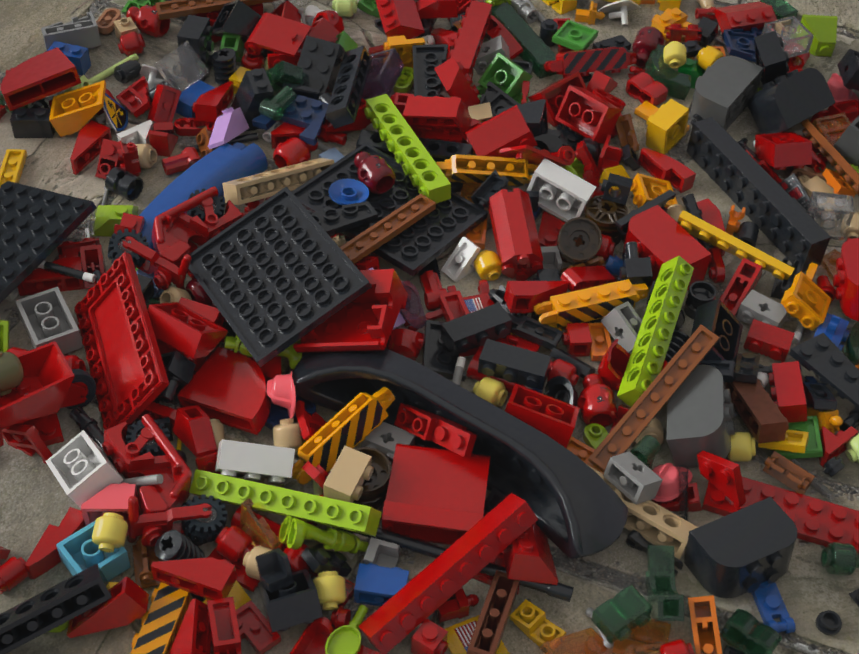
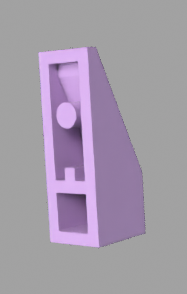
[208,107,249,150]

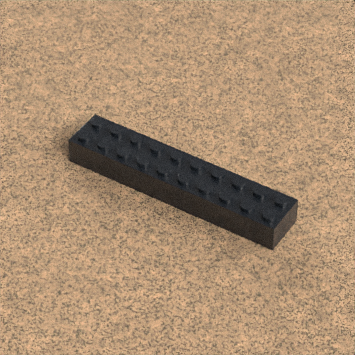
[686,117,831,272]

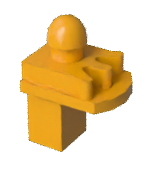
[575,1,605,25]
[807,407,843,434]

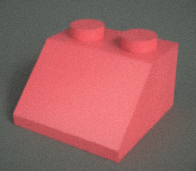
[81,483,142,536]

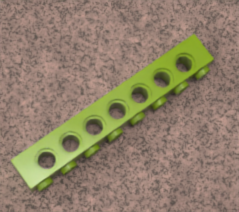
[364,94,451,203]
[617,256,694,407]
[189,469,382,537]

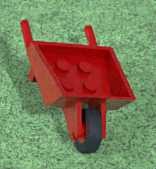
[0,341,97,447]

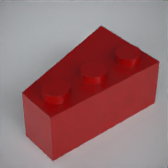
[402,95,472,139]

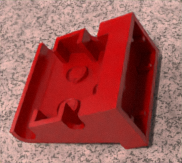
[293,269,408,353]
[382,443,490,545]

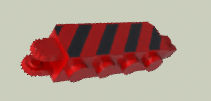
[543,47,637,78]

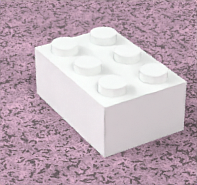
[526,158,596,222]
[46,430,124,509]
[215,439,295,484]

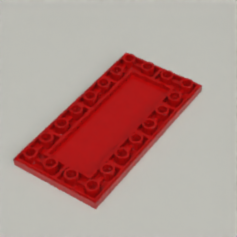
[74,252,169,430]

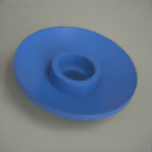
[329,179,369,205]

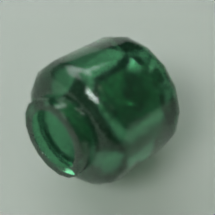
[821,542,859,576]

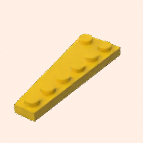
[677,210,795,280]

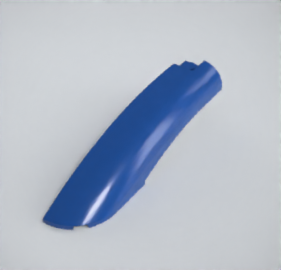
[108,142,268,262]

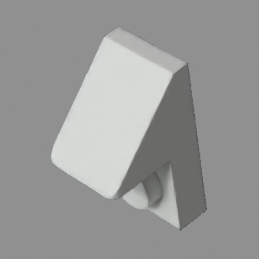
[117,120,154,144]
[441,236,481,282]

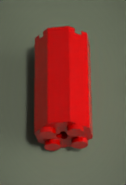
[488,188,543,281]

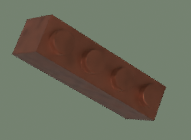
[725,379,789,444]
[466,570,520,654]

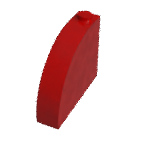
[0,47,81,111]
[177,347,271,435]

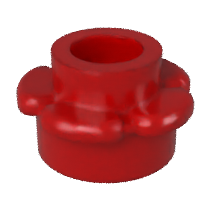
[331,606,351,629]

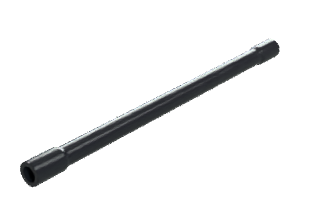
[333,527,574,602]

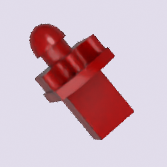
[437,587,479,623]

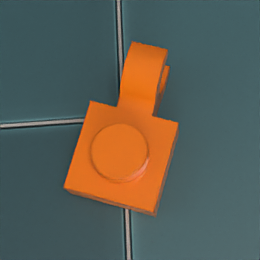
[726,205,746,236]

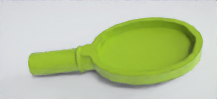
[325,605,368,654]

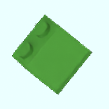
[478,52,533,98]

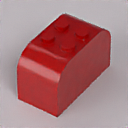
[622,205,711,290]
[833,238,859,321]

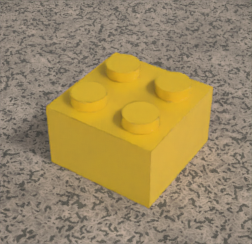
[645,99,689,155]

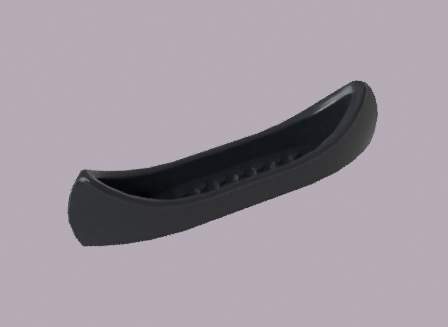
[292,348,628,560]

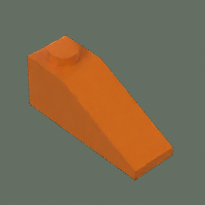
[688,595,722,654]

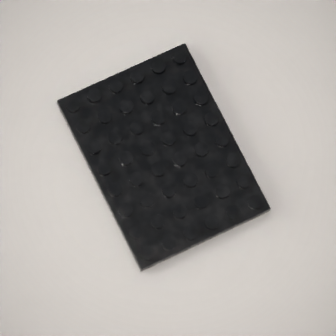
[292,143,488,276]
[0,181,96,303]
[188,187,372,367]

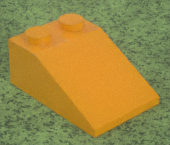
[49,80,106,137]

